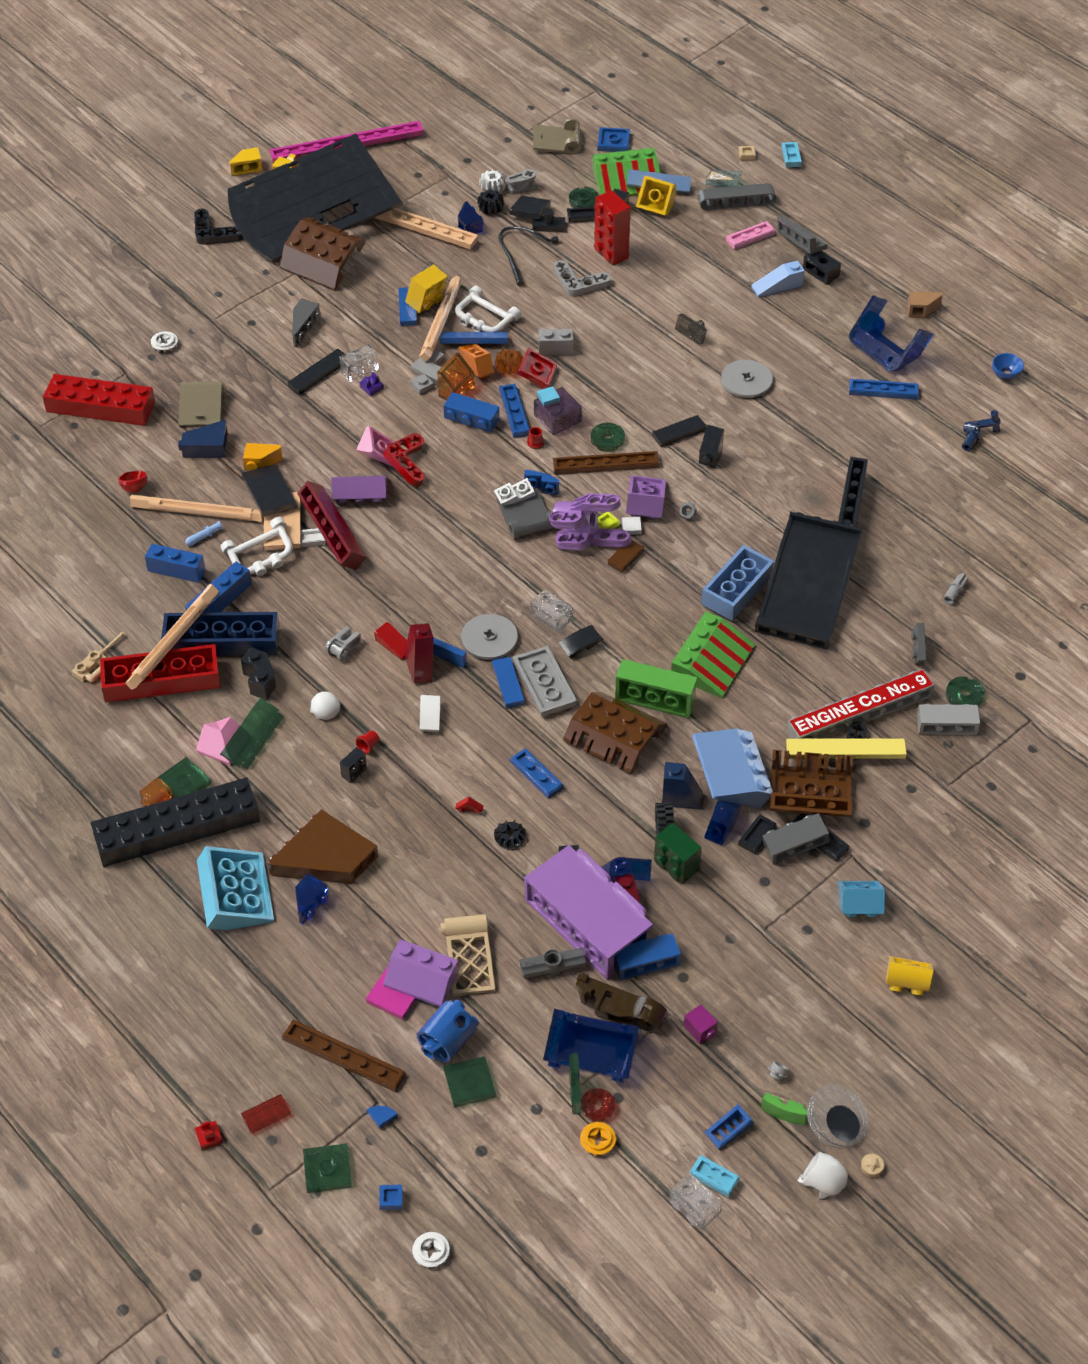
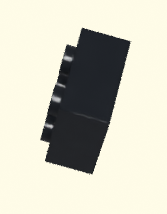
[340,747,367,783]

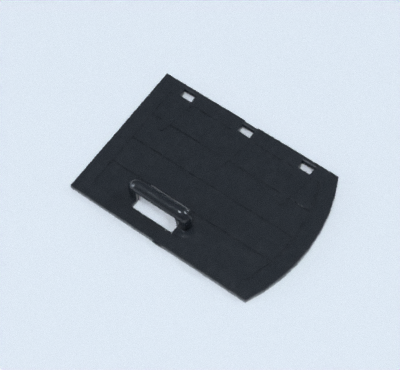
[228,133,403,262]

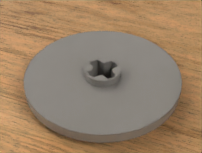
[721,360,772,398]
[461,614,518,660]

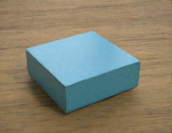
[537,386,560,407]

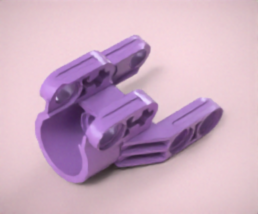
[549,493,631,550]

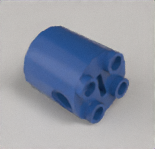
[416,1000,479,1063]

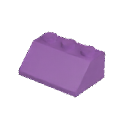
[331,476,387,503]
[383,939,459,1007]

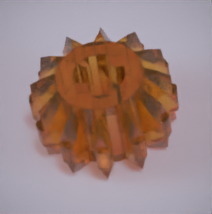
[495,347,523,376]

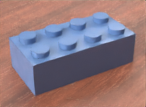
[701,545,774,621]

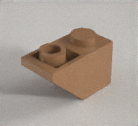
[907,291,943,318]

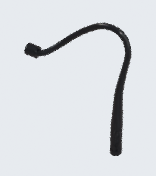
[498,226,559,286]

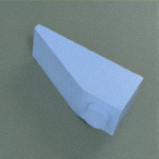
[751,261,805,297]

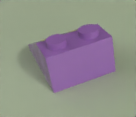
[626,475,666,519]

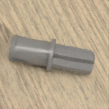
[943,573,968,605]

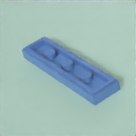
[627,169,691,194]

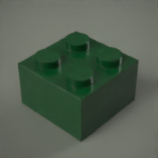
[654,823,702,884]

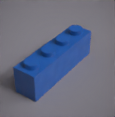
[185,561,252,613]

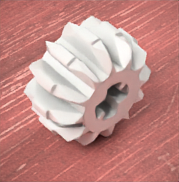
[479,170,506,193]

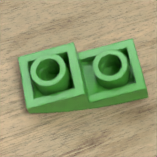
[761,1092,809,1125]

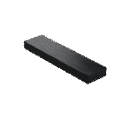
[287,348,350,395]

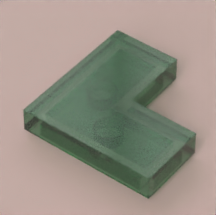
[569,1053,581,1114]

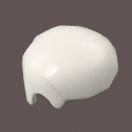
[310,692,340,720]

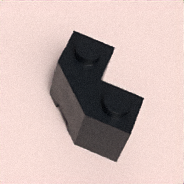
[241,647,276,701]

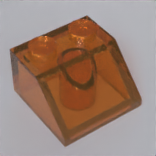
[437,352,475,401]

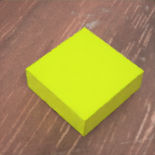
[598,512,620,529]

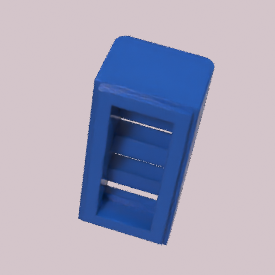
[705,1104,754,1150]

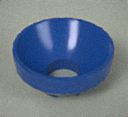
[992,353,1024,379]

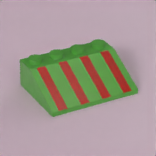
[592,148,660,196]
[671,611,755,698]

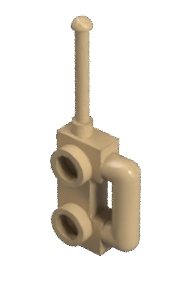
[71,632,125,683]

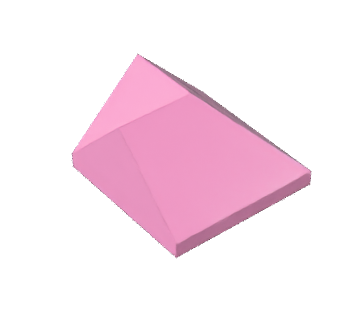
[356,426,396,467]
[196,717,250,765]

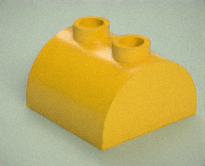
[636,175,676,215]
[886,956,933,995]

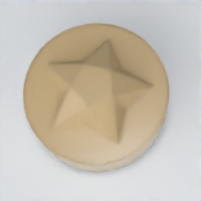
[861,1154,884,1178]

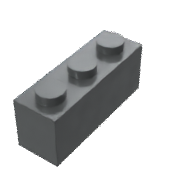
[762,813,829,864]

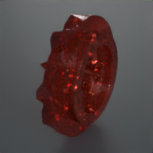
[580,1088,616,1122]

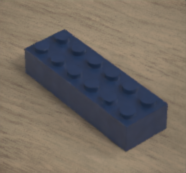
[161,612,280,656]

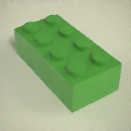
[615,659,697,719]

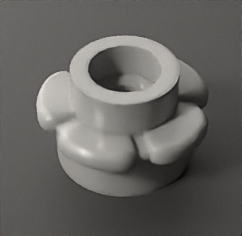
[679,501,697,519]
[768,1061,789,1080]

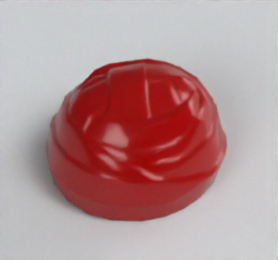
[118,470,148,493]

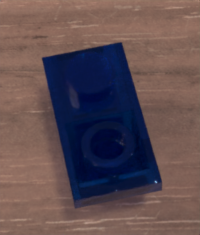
[458,201,484,234]
[704,800,742,845]
[295,873,329,925]

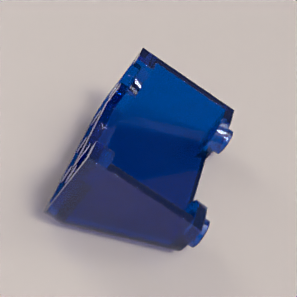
[543,1009,641,1083]

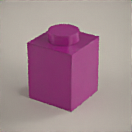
[684,1004,718,1044]

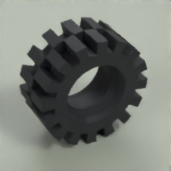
[655,802,674,835]

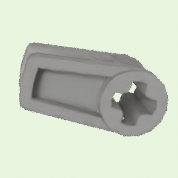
[507,169,537,194]
[325,626,361,661]

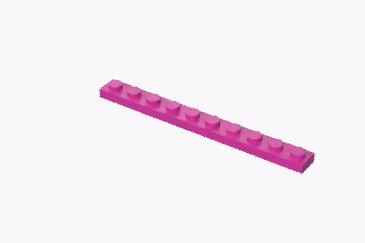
[269,121,424,164]

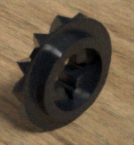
[494,820,526,849]

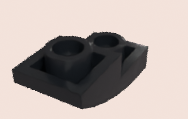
[559,625,603,659]

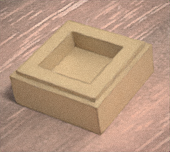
[738,146,756,161]

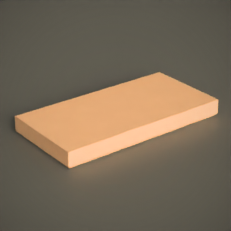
[264,492,301,551]

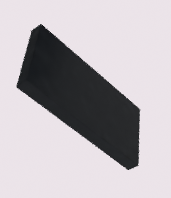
[242,464,297,517]

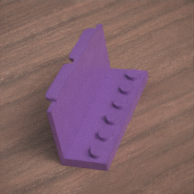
[524,845,653,980]

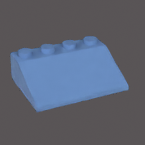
[692,728,773,808]

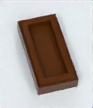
[608,540,644,573]

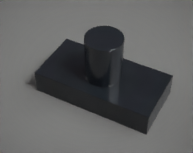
[532,209,566,233]

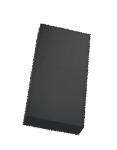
[567,207,595,223]
[738,814,777,854]

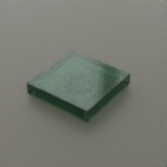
[155,757,212,798]
[443,1056,496,1108]
[303,1143,352,1193]

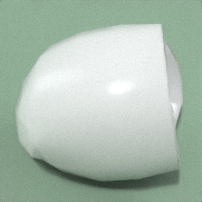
[797,1152,848,1199]

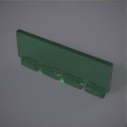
[220,697,284,769]

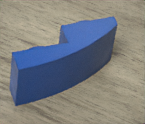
[524,470,559,495]

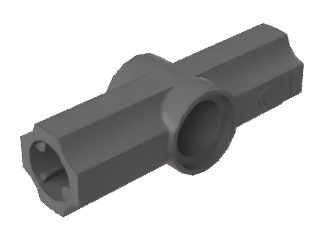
[520,948,586,978]

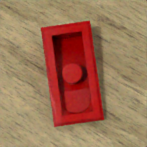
[374,622,407,660]

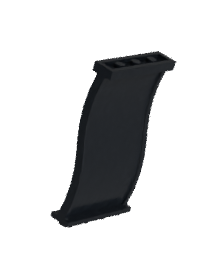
[755,511,862,650]

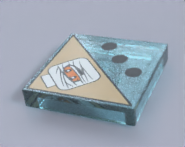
[706,170,742,186]

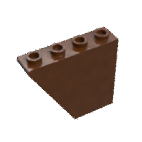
[268,809,378,884]

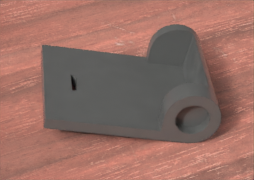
[496,488,557,539]

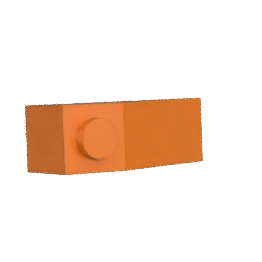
[458,344,494,378]

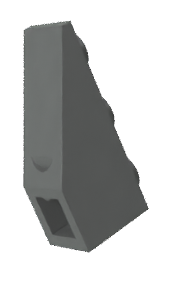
[292,298,321,347]

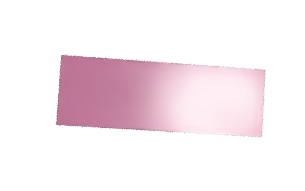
[726,221,776,250]

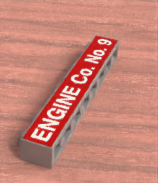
[786,669,935,739]

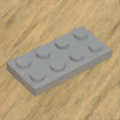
[512,646,577,717]

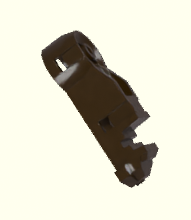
[575,972,667,1032]

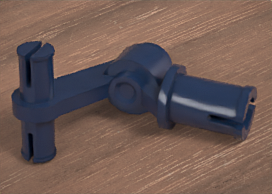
[961,410,1001,451]

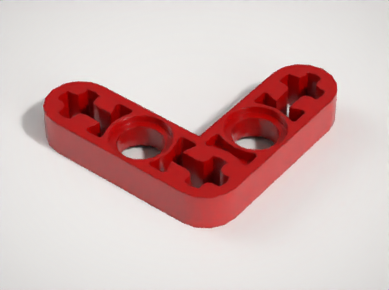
[383,433,425,486]

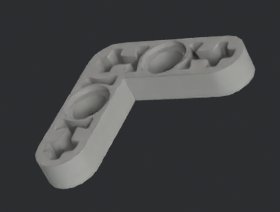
[553,260,611,296]

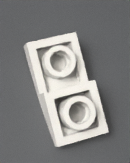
[494,478,536,506]
[419,695,440,732]

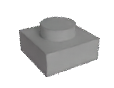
[410,374,434,395]

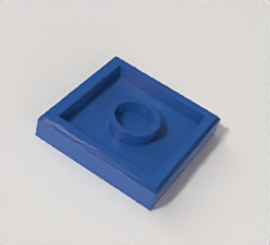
[597,127,630,152]

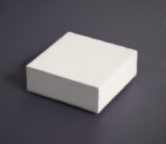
[622,517,642,535]

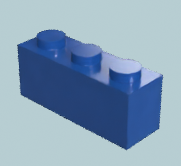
[443,392,500,432]
[145,544,206,583]
[614,933,681,981]

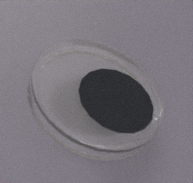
[807,1084,869,1149]

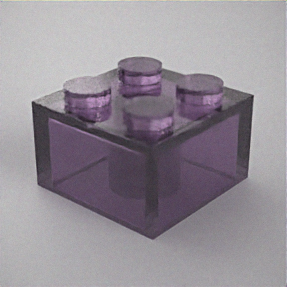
[534,387,582,435]

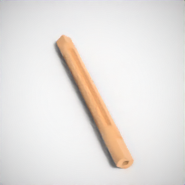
[419,276,462,362]
[130,495,264,522]
[125,584,219,690]

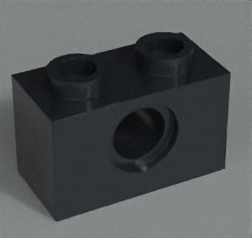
[803,251,841,285]

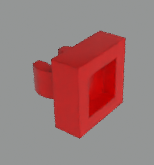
[194,1120,223,1150]

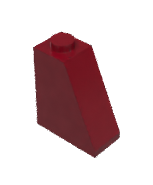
[404,623,434,684]

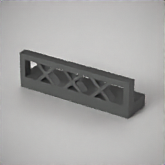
[777,216,827,254]

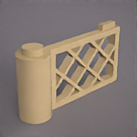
[440,914,495,997]

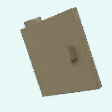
[533,118,580,154]
[178,381,227,426]

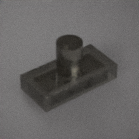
[675,313,707,345]

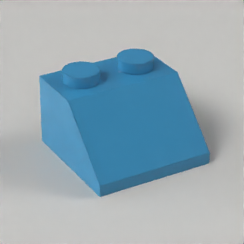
[838,881,885,917]

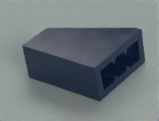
[178,420,228,458]
[662,762,703,810]

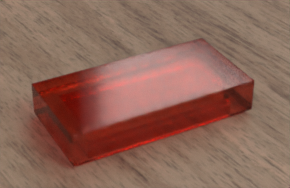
[241,1094,291,1134]

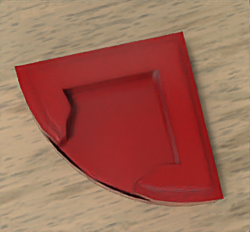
[455,796,484,814]

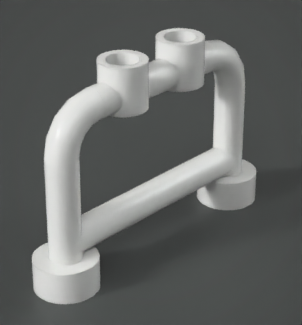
[455,286,522,332]
[220,517,293,576]

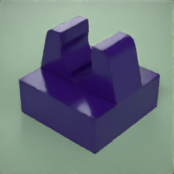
[359,372,384,396]

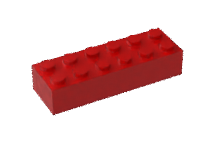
[42,374,155,426]
[100,644,221,703]

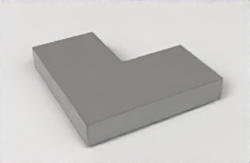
[410,349,448,384]

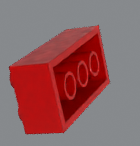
[594,190,631,266]

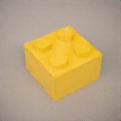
[405,264,448,313]

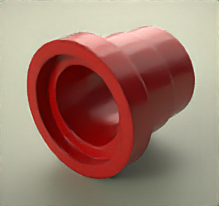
[527,427,544,449]
[355,730,380,754]

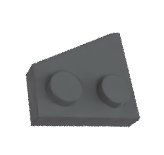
[911,623,926,664]

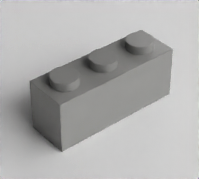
[917,704,980,735]

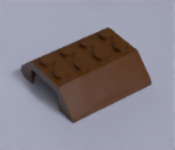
[280,217,365,291]
[563,692,668,774]
[770,749,853,817]

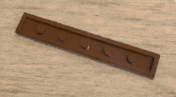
[553,451,660,475]
[282,1019,406,1092]

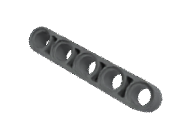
[697,183,777,210]

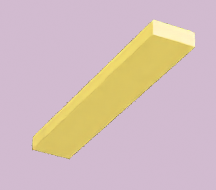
[786,739,906,759]

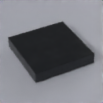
[509,195,551,220]

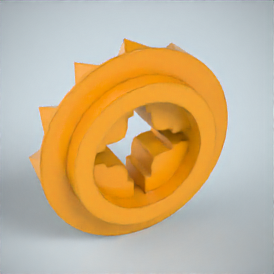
[580,1122,616,1156]

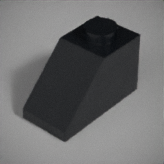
[699,425,724,468]

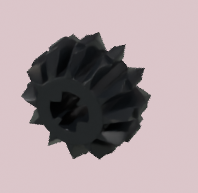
[477,189,504,215]

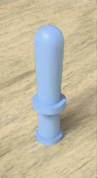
[185,521,223,546]

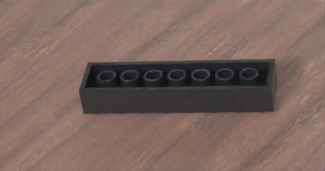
[90,777,260,867]

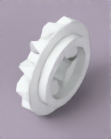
[151,332,178,352]
[413,1232,449,1269]

